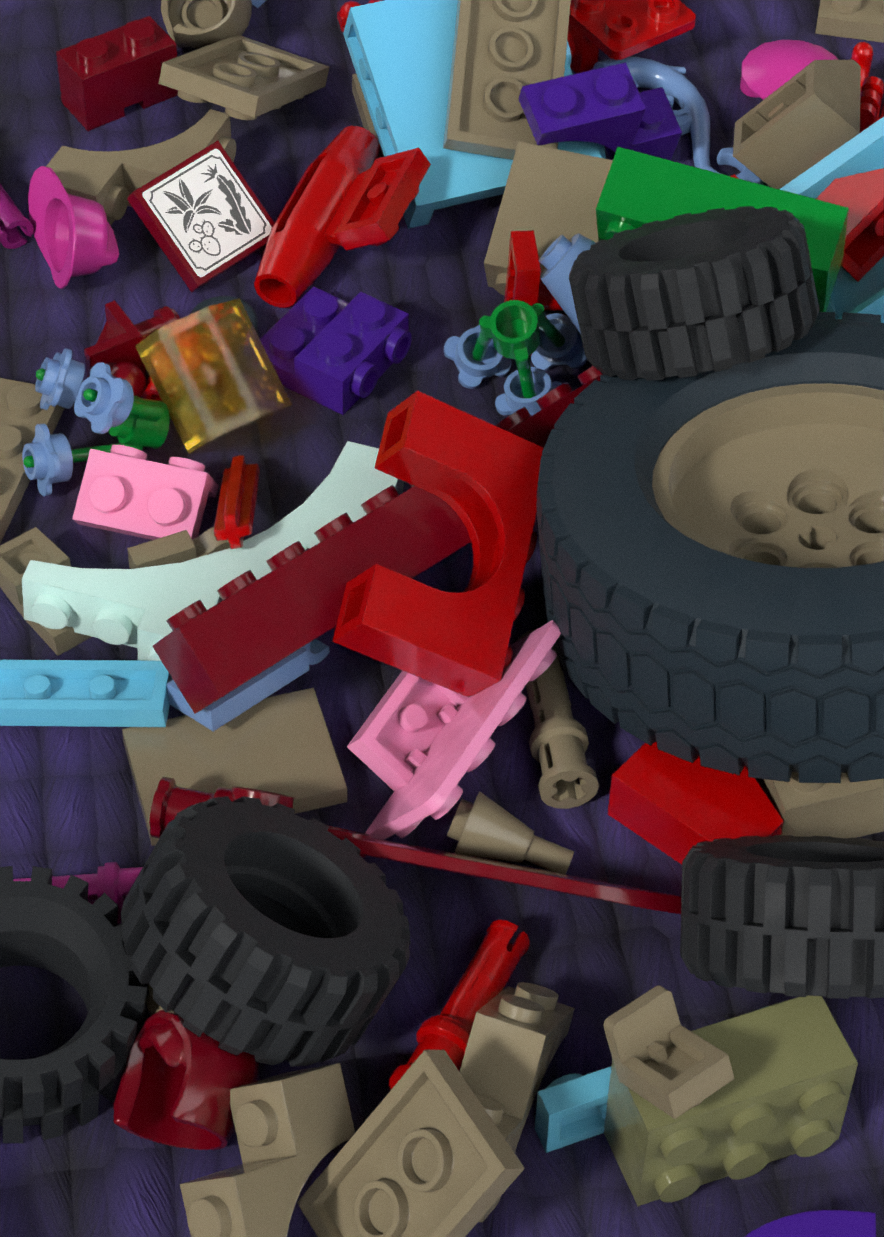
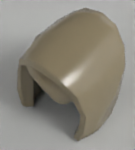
[160,0,252,49]

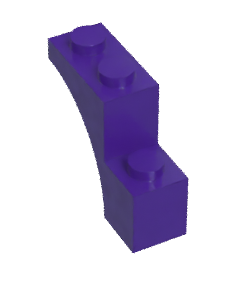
[518,62,682,161]

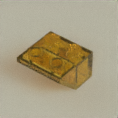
[135,298,292,454]

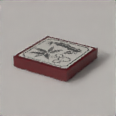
[127,141,275,292]

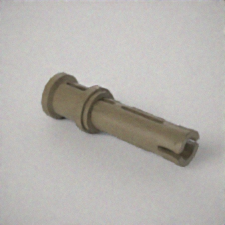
[517,629,599,809]

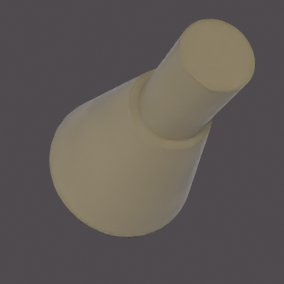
[447,791,575,874]

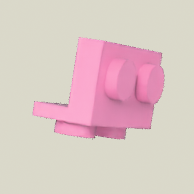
[72,445,219,540]

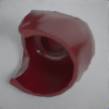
[114,1010,259,1150]

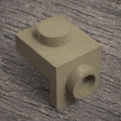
[603,985,734,1119]

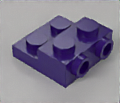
[247,287,412,415]

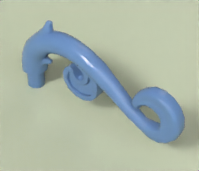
[589,56,765,185]

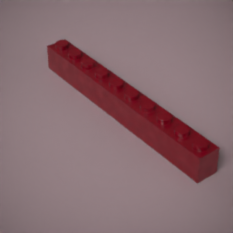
[152,366,602,714]

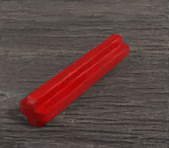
[214,455,260,549]

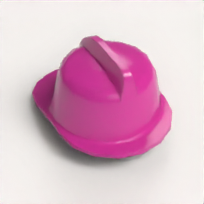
[28,166,119,289]

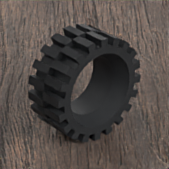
[0,866,147,1143]

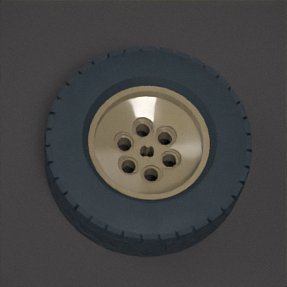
[536,312,884,783]

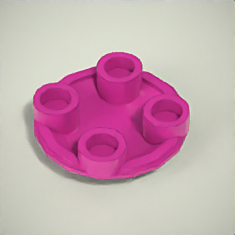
[740,40,838,100]

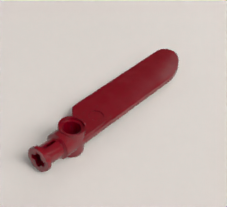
[149,777,682,914]

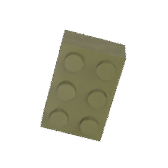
[604,996,858,1206]

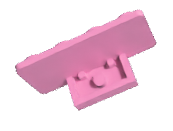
[347,620,561,840]

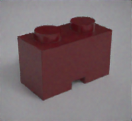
[56,16,178,131]

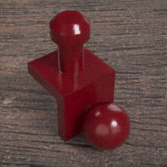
[84,300,182,398]

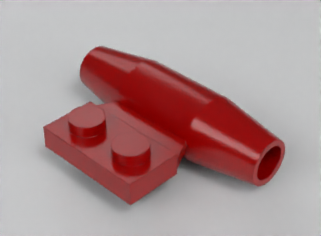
[254,126,431,308]

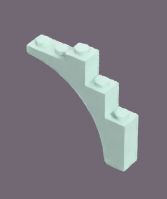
[22,441,404,661]

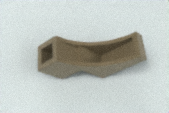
[46,109,236,225]
[460,982,575,1222]
[180,1063,355,1237]

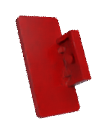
[567,0,696,73]

